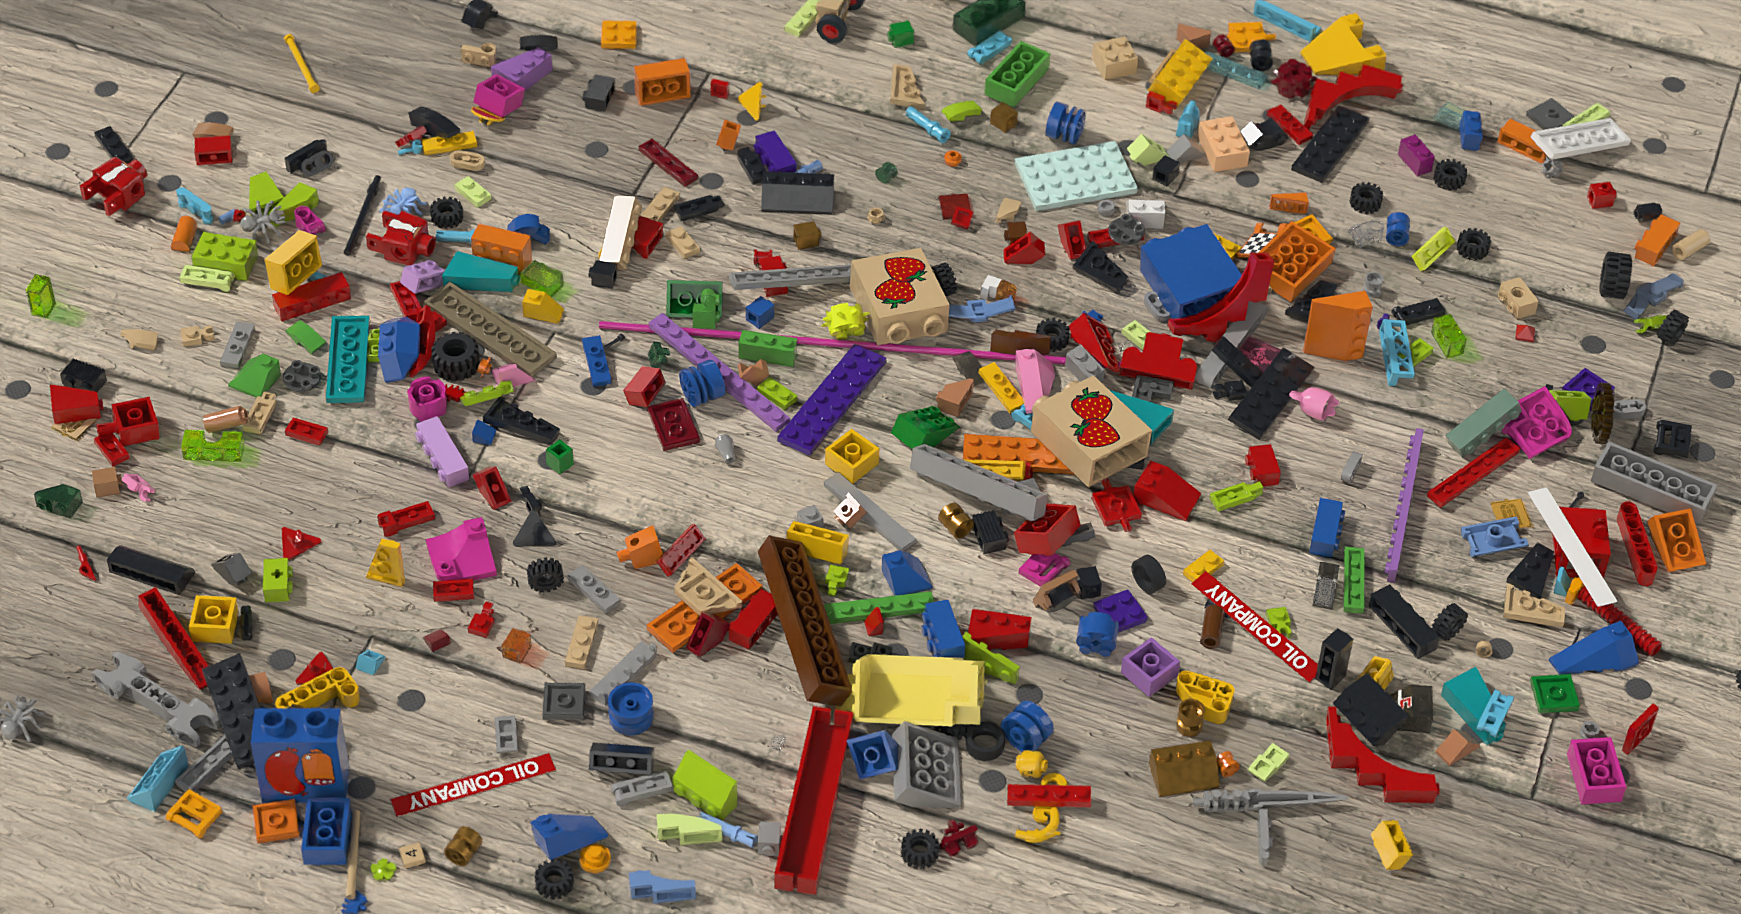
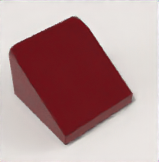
[423,629,450,652]

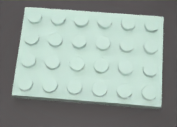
[1015,141,1138,211]

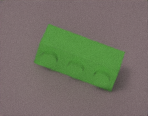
[738,330,797,367]

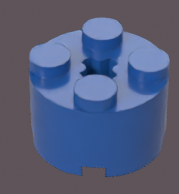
[1076,612,1119,657]

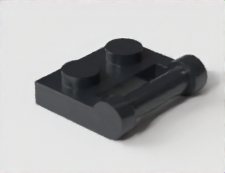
[1653,420,1692,458]

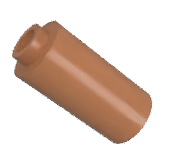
[203,406,248,433]

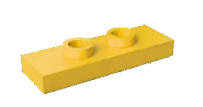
[421,131,477,156]
[978,362,1024,414]

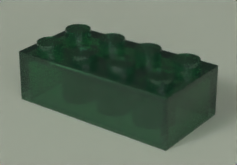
[953,0,1026,47]

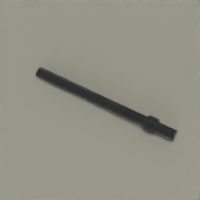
[343,175,381,255]

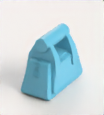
[1176,101,1200,138]

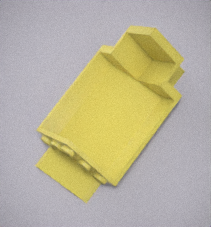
[836,654,987,726]

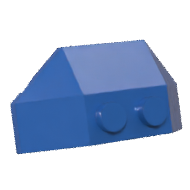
[378,316,421,383]

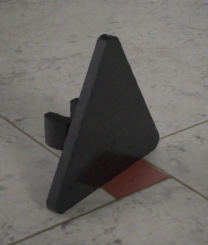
[513,509,556,546]

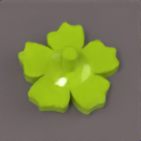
[370,858,397,881]

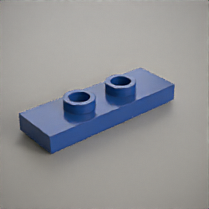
[582,335,611,387]

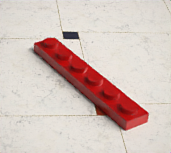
[1427,437,1520,508]

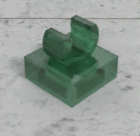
[647,341,670,368]

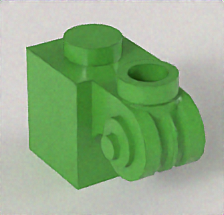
[693,289,720,329]

